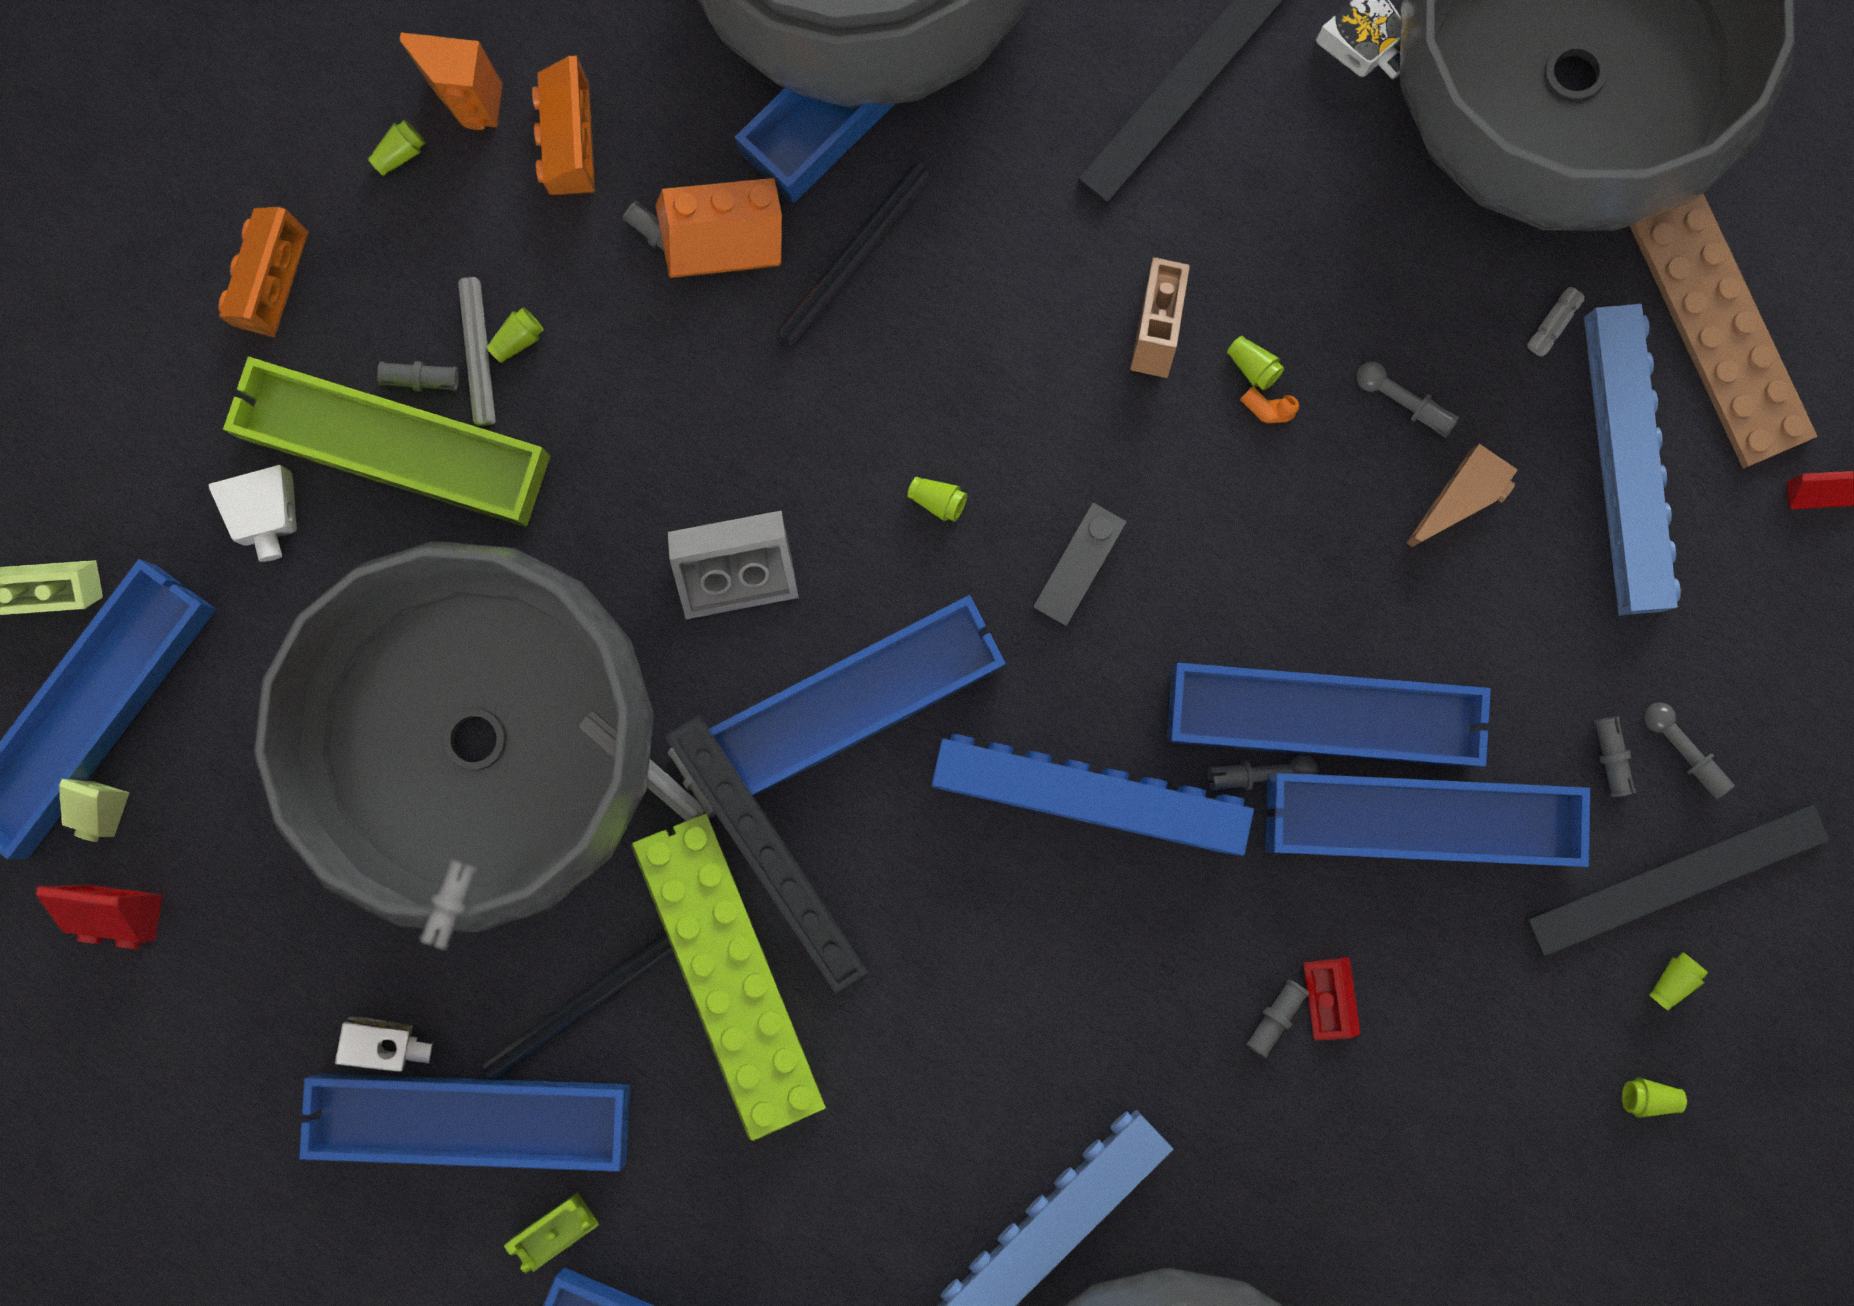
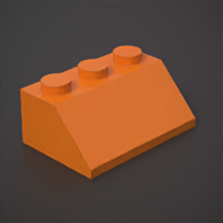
[400,33,503,130]
[532,55,595,195]
[656,178,782,278]
[219,207,308,338]

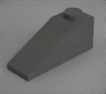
[1033,503,1127,626]

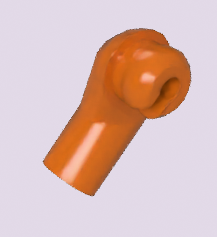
[1240,387,1299,423]

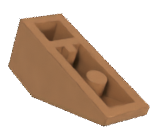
[1130,257,1190,378]
[1406,444,1517,547]

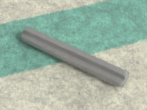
[458,277,495,426]
[579,711,704,821]

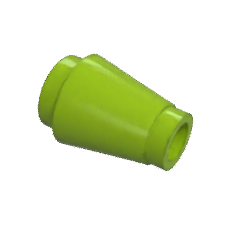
[368,120,425,175]
[486,307,544,363]
[1227,336,1284,391]
[907,476,967,522]
[1650,952,1708,1011]
[1622,1078,1687,1118]

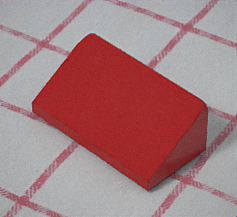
[1786,471,1854,509]
[1303,957,1360,1041]

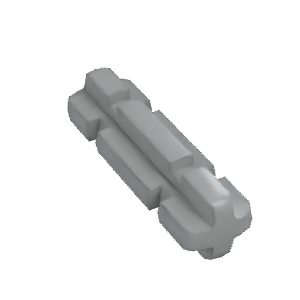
[1527,287,1584,356]

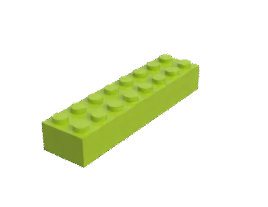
[223,357,550,528]
[631,813,825,1141]

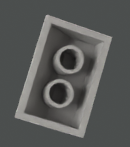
[668,511,799,619]

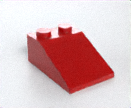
[36,884,163,949]

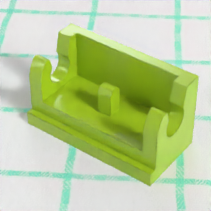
[504,1192,599,1273]

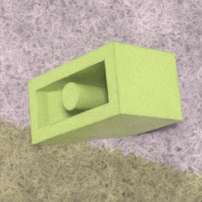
[59,779,129,842]

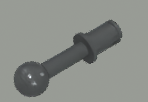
[1356,362,1459,438]
[1644,702,1735,800]
[1207,754,1319,791]

